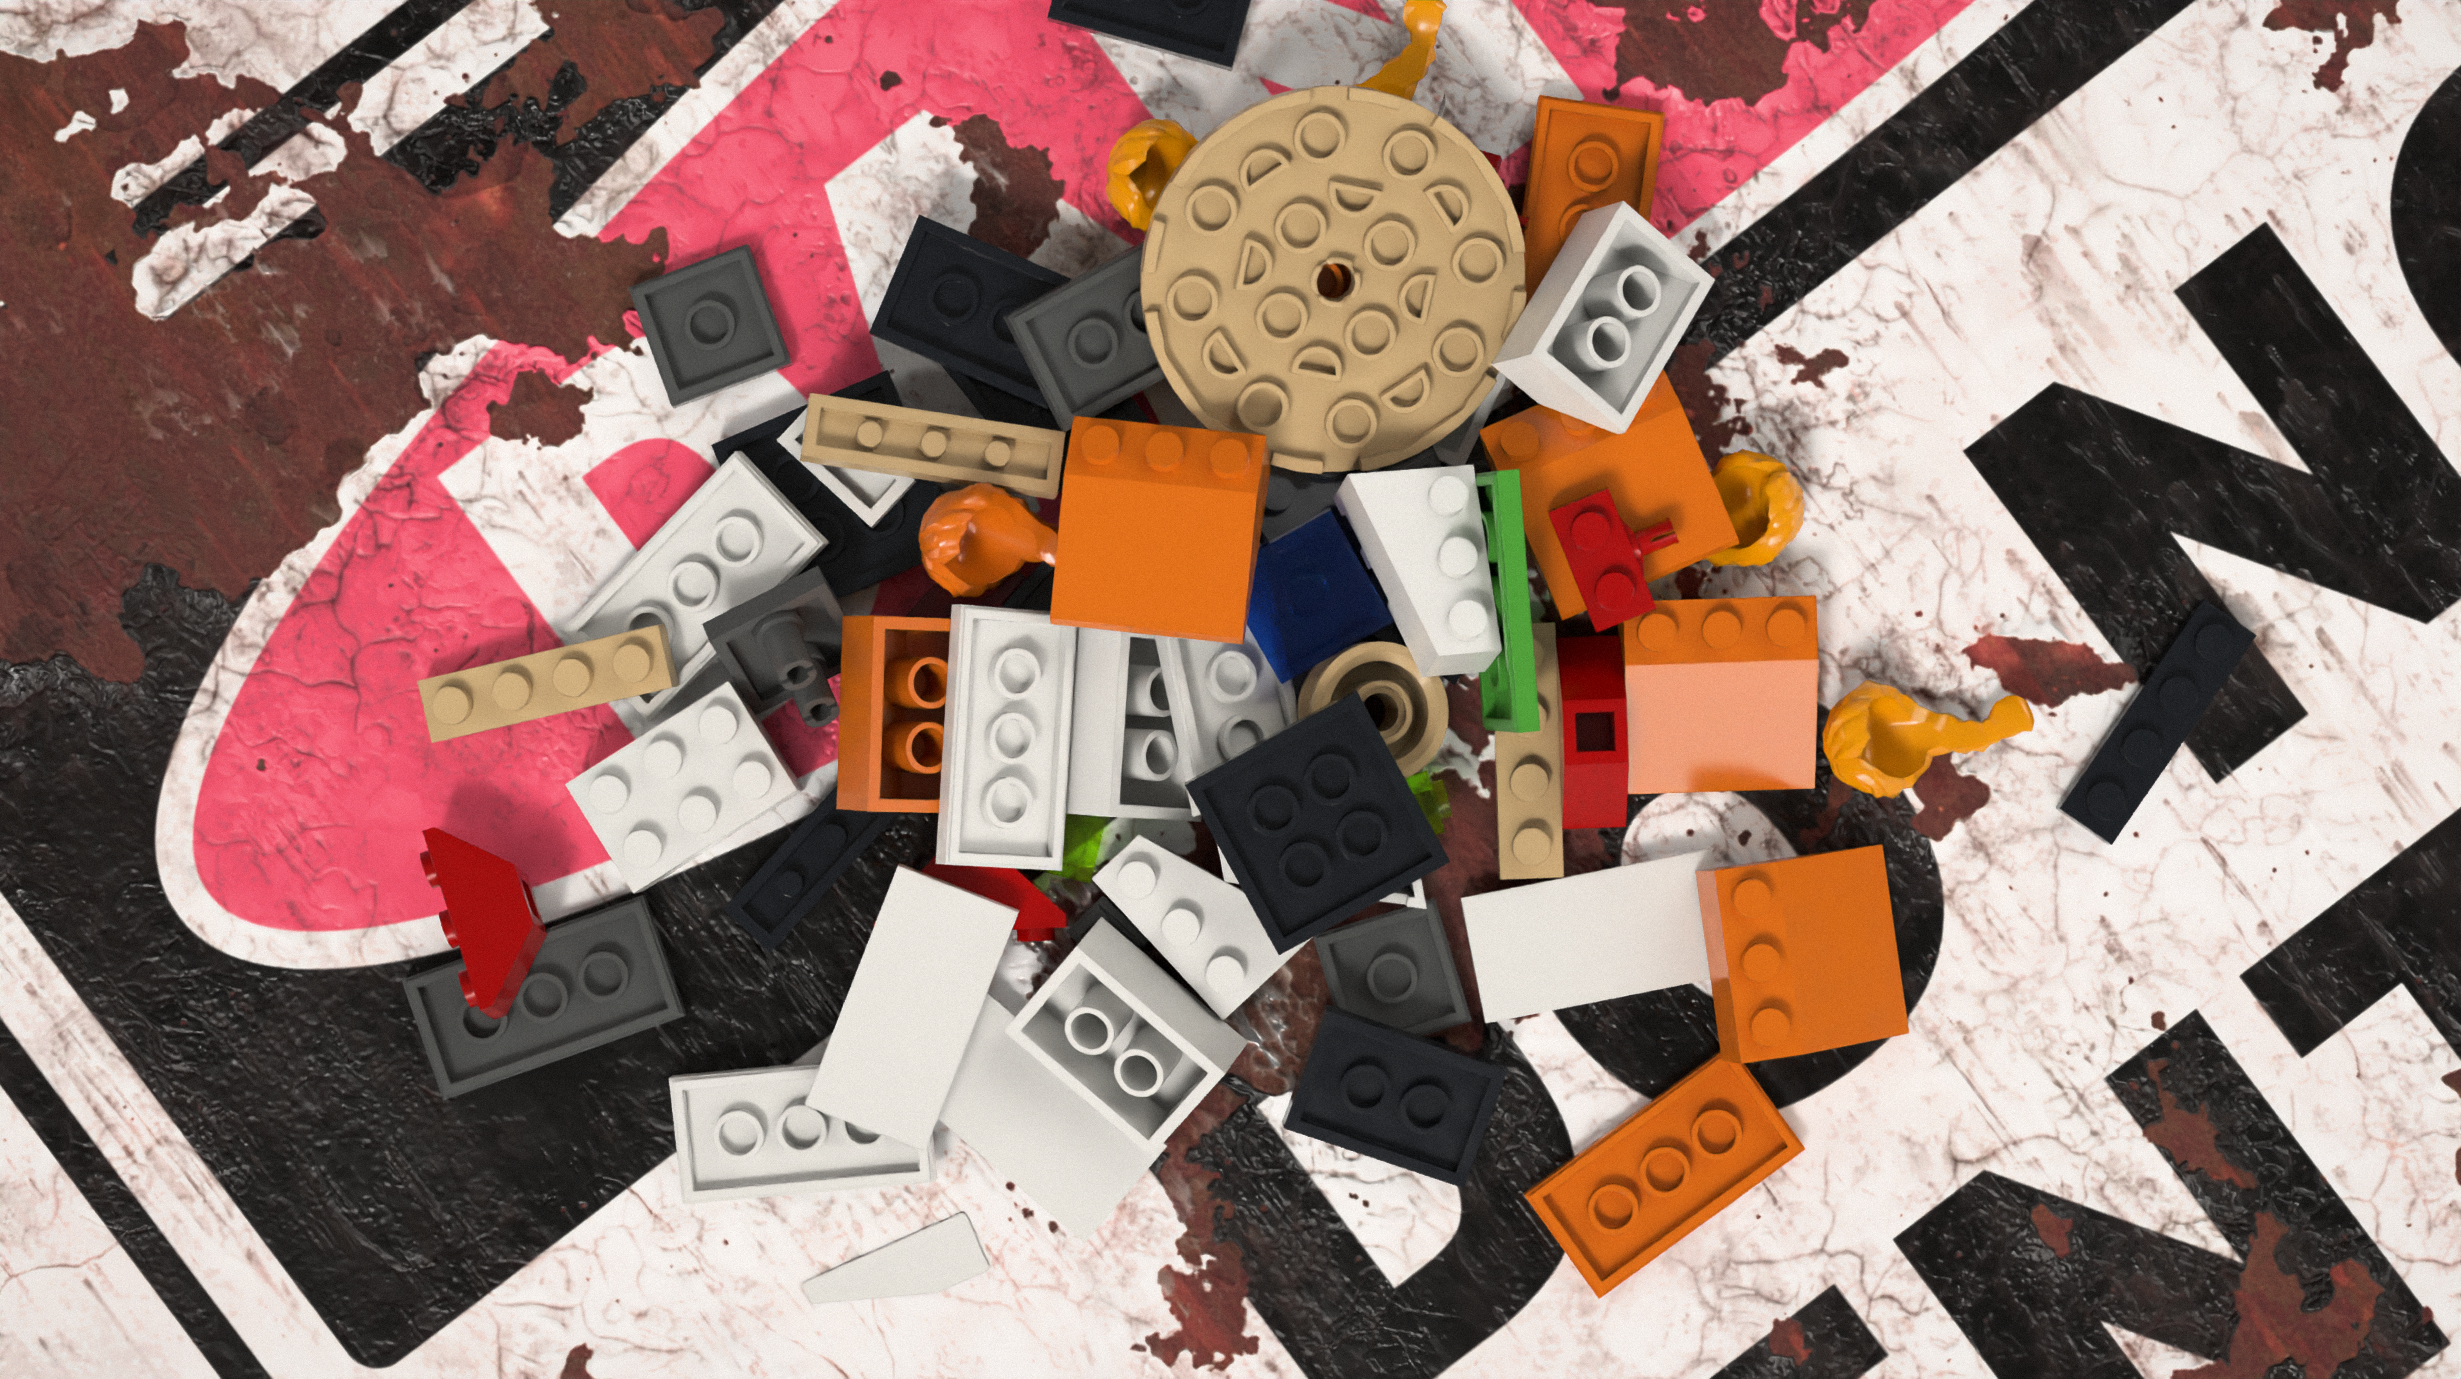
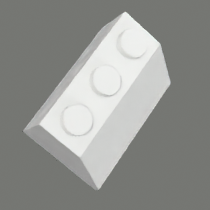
[1492,201,1715,434]
[1066,627,1202,822]

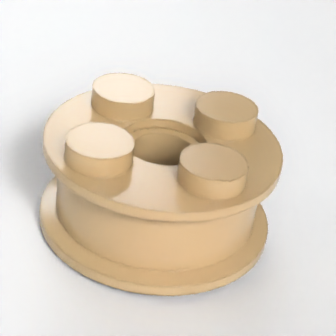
[1297,641,1449,778]

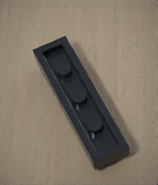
[2055,599,2257,845]

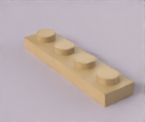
[800,393,1066,500]
[1494,622,1564,880]
[417,624,679,743]

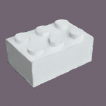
[565,681,804,894]
[1004,917,1248,1157]

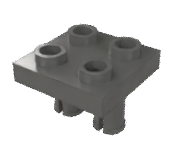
[702,566,847,728]

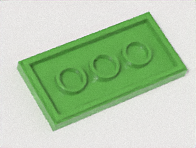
[1475,469,1540,733]

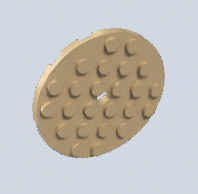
[1140,85,1527,474]

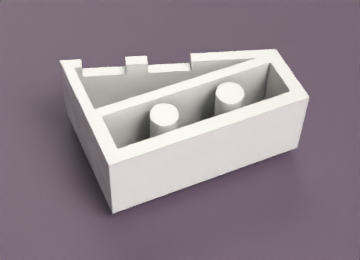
[1333,464,1502,677]
[1092,834,1311,1020]

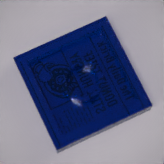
[1247,507,1394,684]

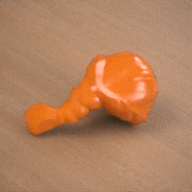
[918,482,1059,598]

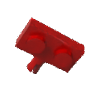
[1547,487,1679,633]

